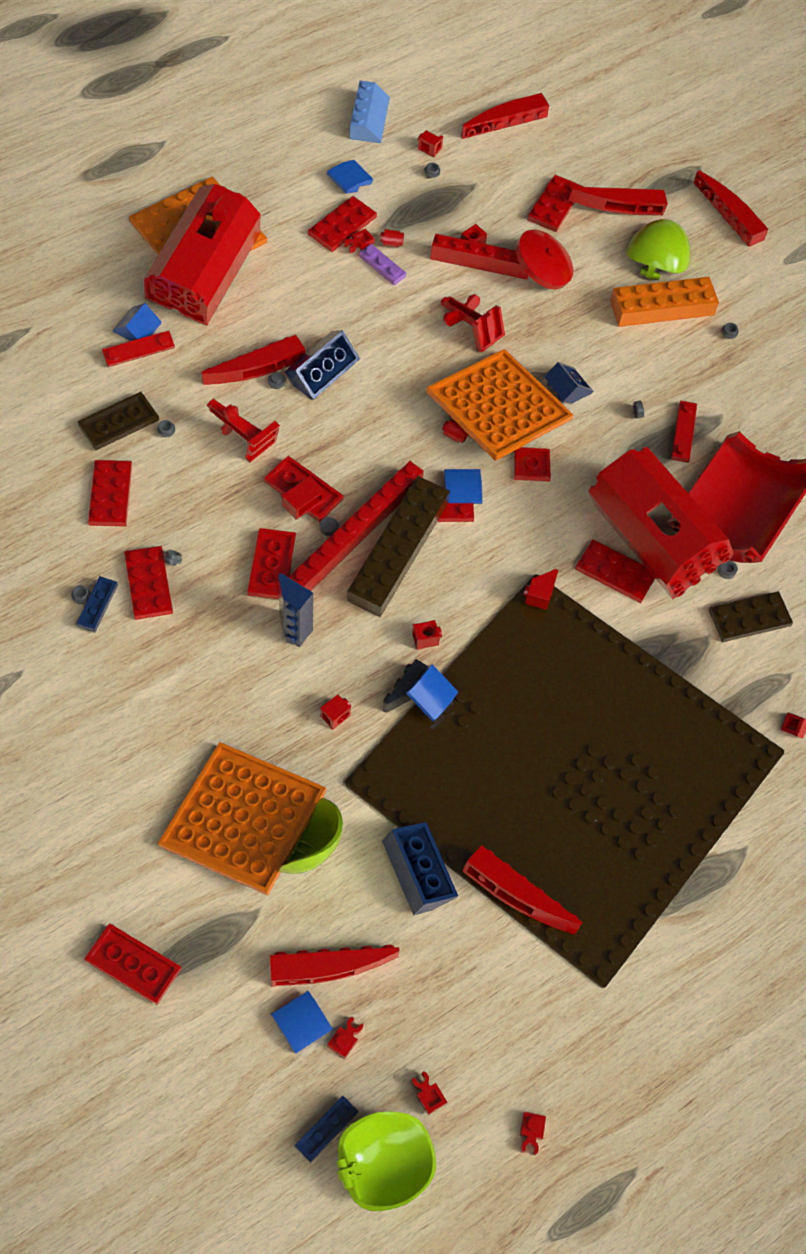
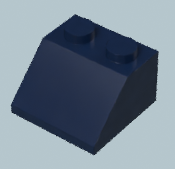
[544,362,594,404]

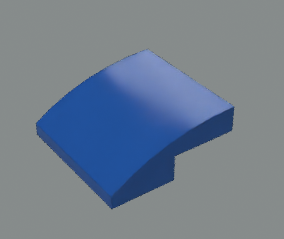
[327,160,373,194]
[444,469,483,504]
[406,664,458,722]
[271,990,333,1054]

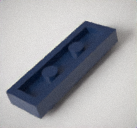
[76,576,118,633]
[295,1096,359,1164]

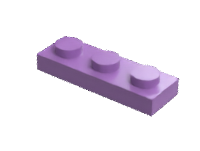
[359,244,406,285]

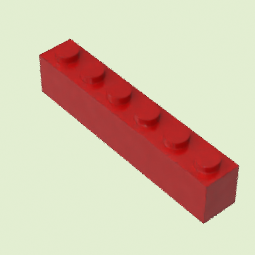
[430,233,528,280]

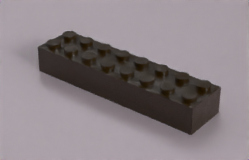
[347,475,450,618]

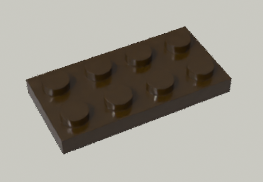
[77,392,159,451]
[709,591,793,643]

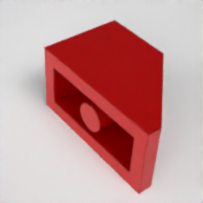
[523,569,559,610]

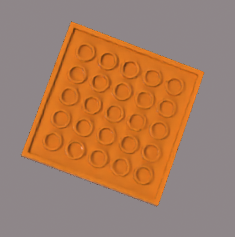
[129,176,267,255]
[426,349,573,461]
[158,742,327,896]

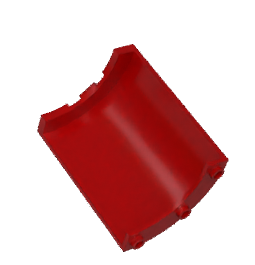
[667,431,806,563]

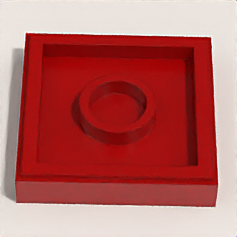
[514,447,551,482]

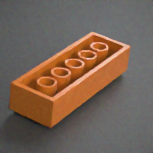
[610,276,719,327]

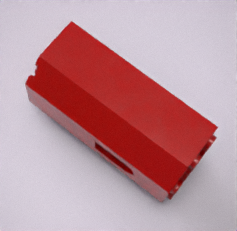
[144,184,261,326]
[588,447,734,599]

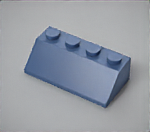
[350,80,390,144]

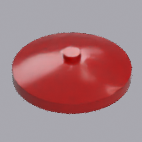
[515,229,574,290]

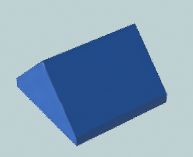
[113,303,161,341]

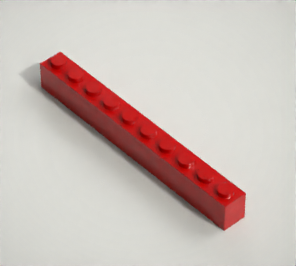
[288,461,424,591]

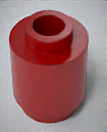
[380,229,404,247]
[442,419,468,443]

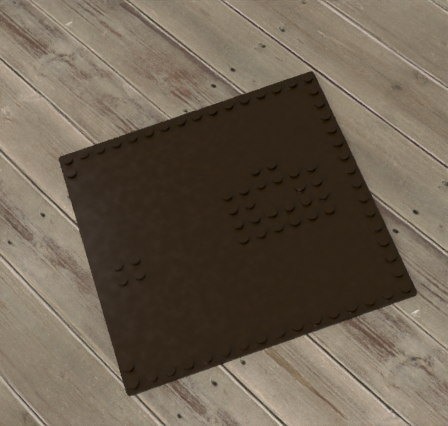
[345,574,784,988]

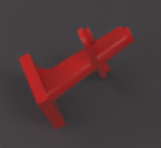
[441,294,505,353]
[207,399,280,463]

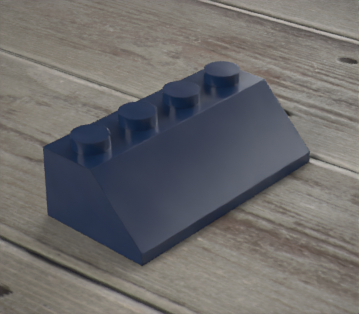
[284,330,360,400]
[278,573,313,647]
[382,822,458,916]

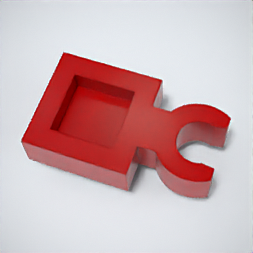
[344,228,375,253]
[327,1017,364,1059]
[412,1071,448,1116]
[520,1112,546,1156]

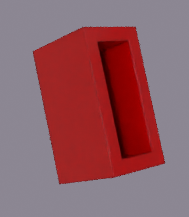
[282,476,325,520]

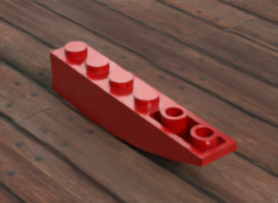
[461,93,550,139]
[693,170,769,247]
[568,186,668,216]
[201,334,305,385]
[463,845,583,935]
[270,945,400,987]

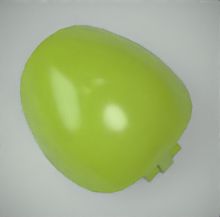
[626,219,690,280]
[279,798,343,874]
[336,1111,436,1211]

